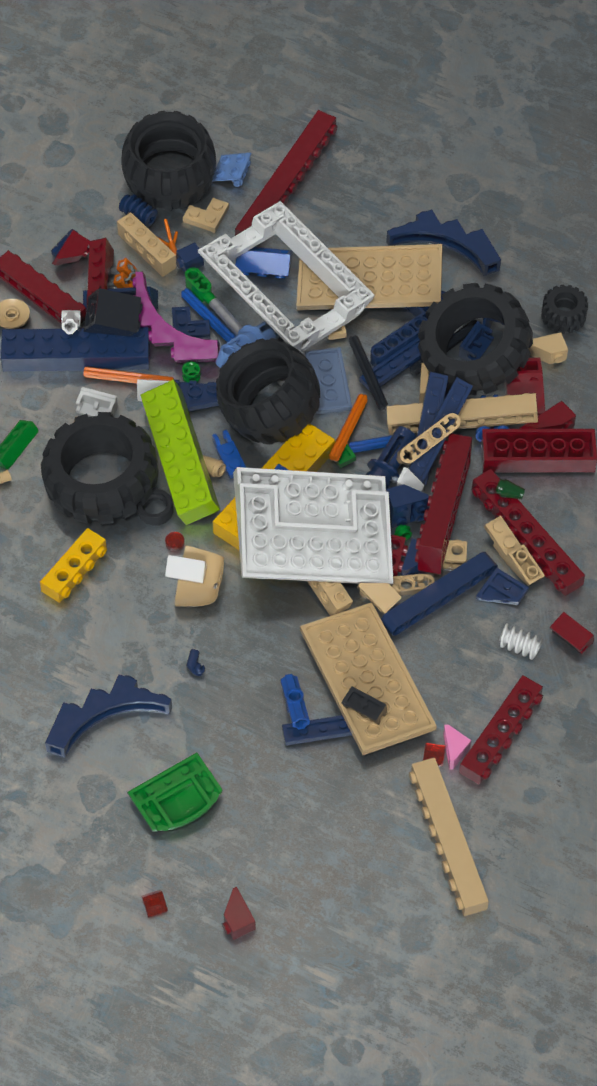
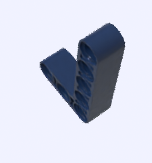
[370,306,430,367]

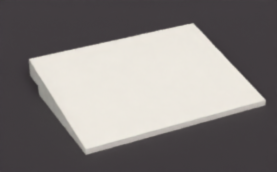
[233,467,393,585]

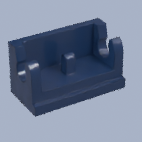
[458,321,494,361]

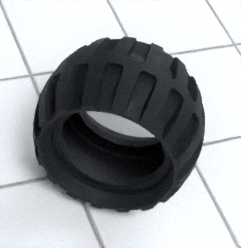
[121,111,216,211]
[216,338,320,445]

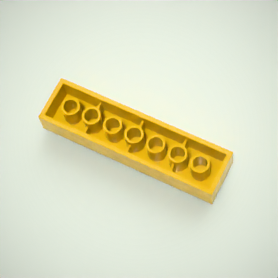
[213,424,335,550]

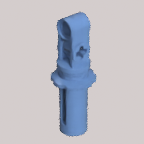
[216,321,280,368]

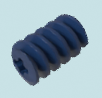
[119,194,158,228]

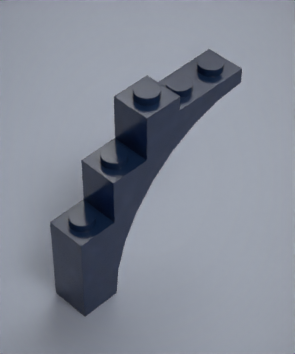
[386,209,501,276]
[45,674,172,758]

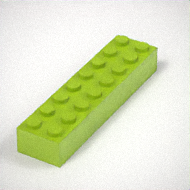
[140,379,220,525]

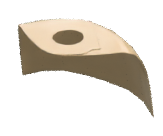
[175,545,224,606]

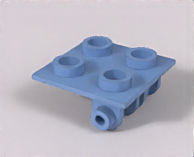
[212,152,252,187]

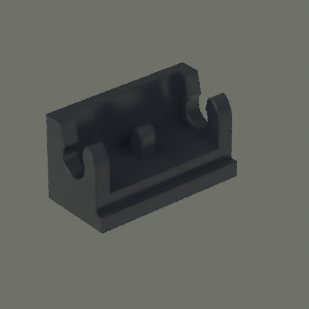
[341,686,387,725]

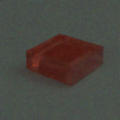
[423,743,446,767]

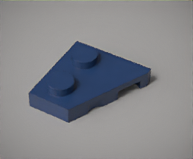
[476,568,529,605]

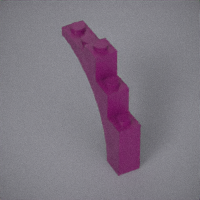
[133,271,220,363]

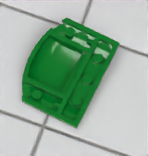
[127,752,223,831]

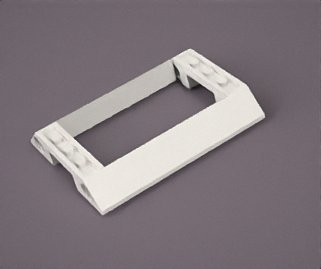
[198,201,375,351]

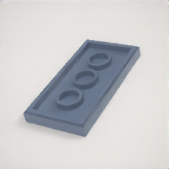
[305,347,352,415]

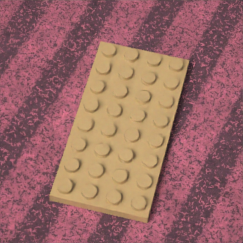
[296,244,443,310]
[300,602,437,755]

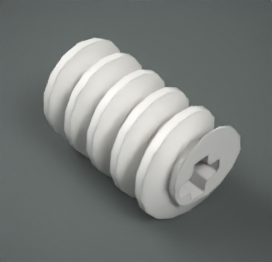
[499,623,543,660]

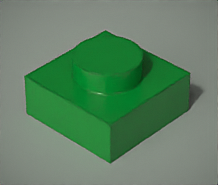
[336,444,356,468]

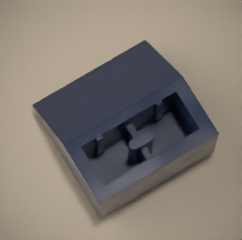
[386,484,429,528]

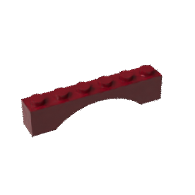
[87,238,114,300]

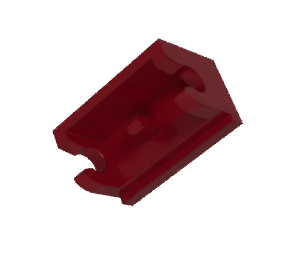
[550,612,594,654]

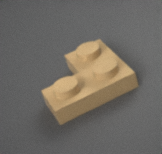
[183,198,229,233]

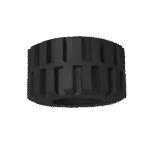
[541,284,588,334]

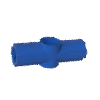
[280,674,310,730]

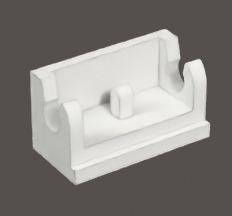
[76,387,118,417]

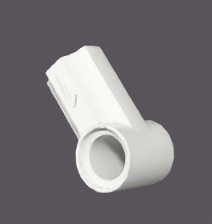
[62,310,81,334]

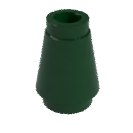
[495,479,525,500]

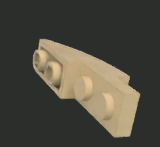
[484,516,545,586]

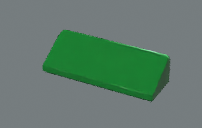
[0,420,39,470]

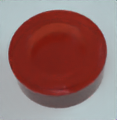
[165,532,185,551]

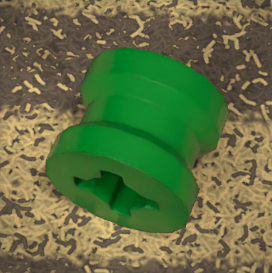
[182,362,201,383]

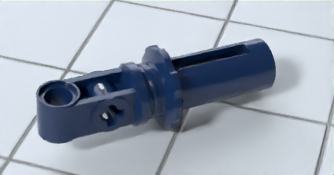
[366,426,416,489]

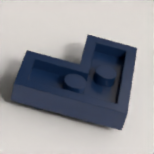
[172,306,210,339]

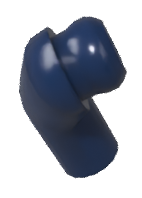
[186,649,205,676]

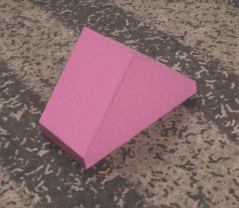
[443,724,471,770]

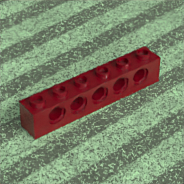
[459,675,544,785]

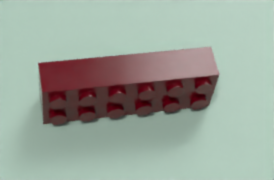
[481,429,597,473]

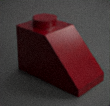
[52,230,90,265]
[222,887,256,940]

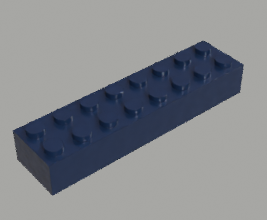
[1,327,149,372]

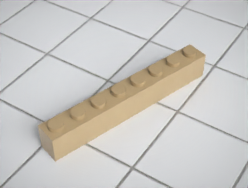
[387,393,538,435]
[409,758,489,916]

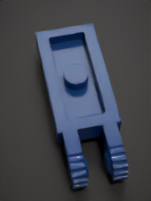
[212,430,246,479]

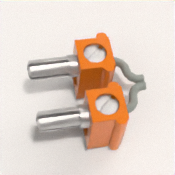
[107,258,137,289]

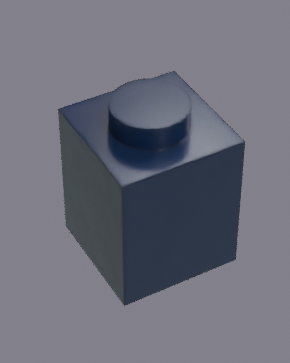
[176,242,204,273]

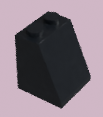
[83,288,143,336]

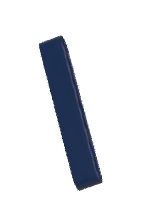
[381,551,498,636]

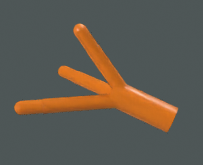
[155,219,178,259]

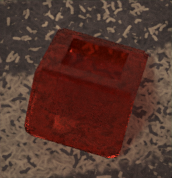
[141,890,168,918]

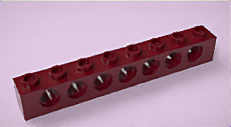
[471,469,585,596]

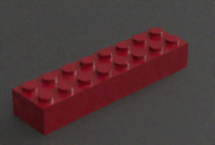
[415,434,472,574]

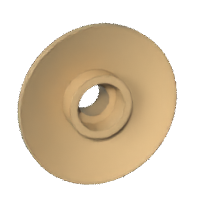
[0,299,30,329]

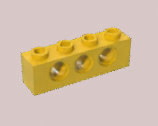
[40,528,107,603]

